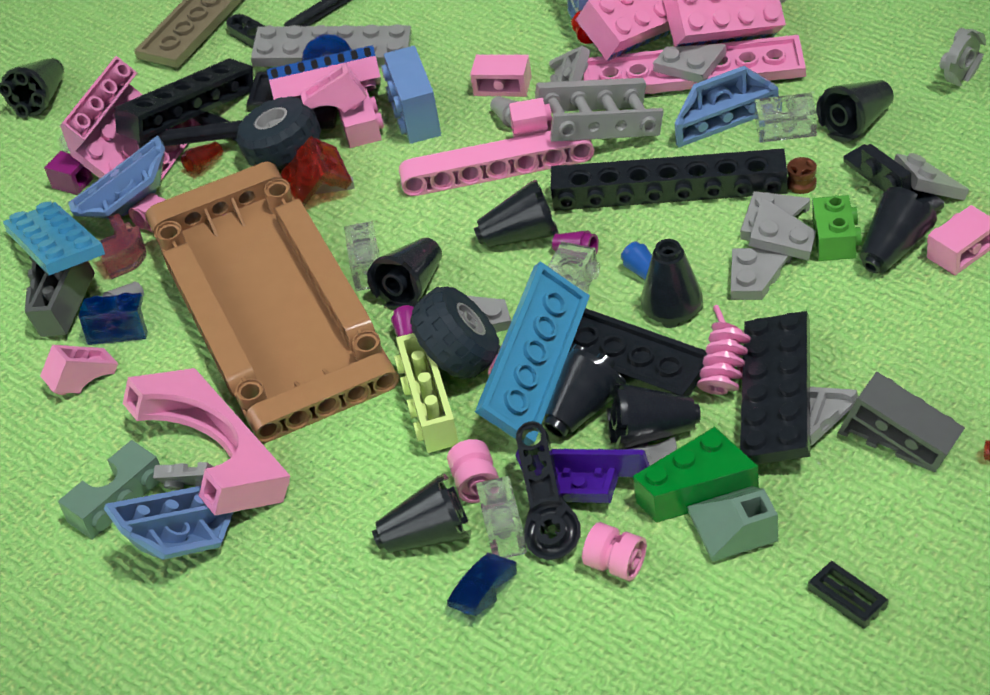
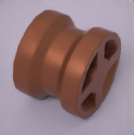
[787,157,817,194]

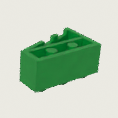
[633,426,759,523]

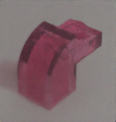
[99,213,147,280]

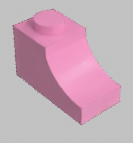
[300,63,367,112]
[40,345,118,395]

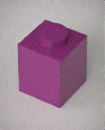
[44,151,94,195]

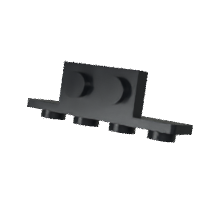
[843,144,944,212]

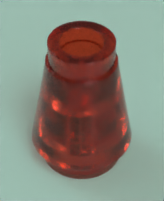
[181,141,223,174]

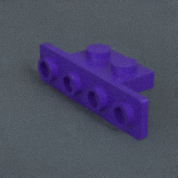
[515,449,650,503]

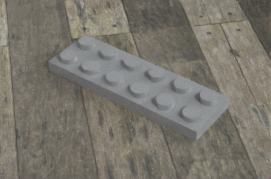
[251,24,412,67]

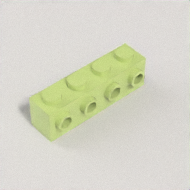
[394,333,459,453]

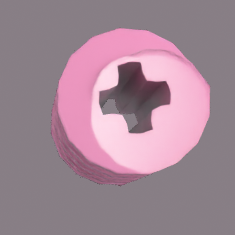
[697,322,751,395]

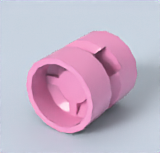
[447,439,500,503]
[582,522,647,581]

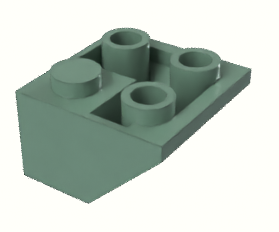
[687,486,778,562]

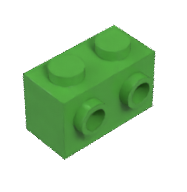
[812,195,862,261]

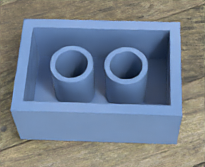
[381,45,442,144]

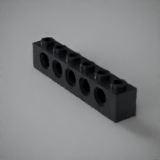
[114,58,253,142]

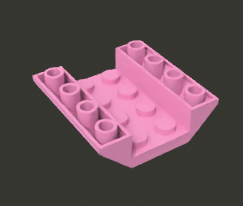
[60,56,200,180]

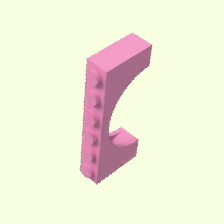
[122,368,290,516]

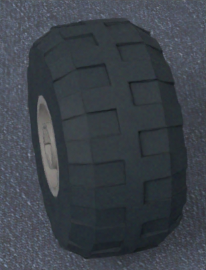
[236,96,321,169]
[410,286,500,379]

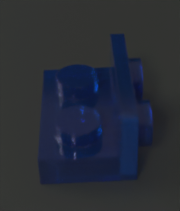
[79,293,148,345]

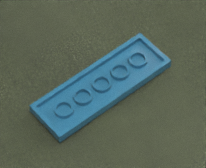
[3,202,105,276]
[475,261,590,446]

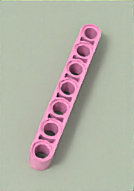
[399,131,595,196]

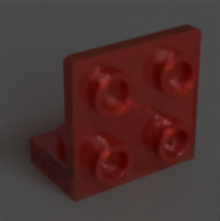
[281,136,353,206]

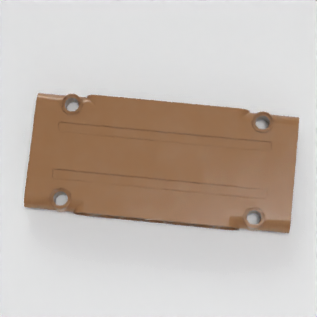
[145,162,400,442]

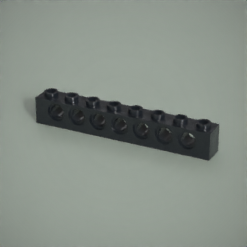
[551,148,788,211]

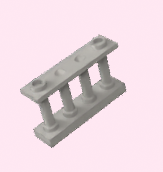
[535,78,664,142]

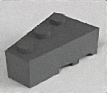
[25,257,95,337]
[837,371,965,472]

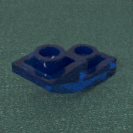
[447,553,517,616]

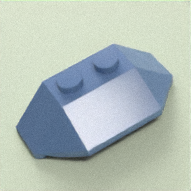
[675,66,779,148]
[68,136,165,220]
[104,486,233,560]

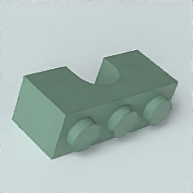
[58,440,160,540]

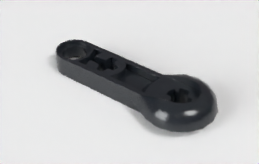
[516,421,581,561]

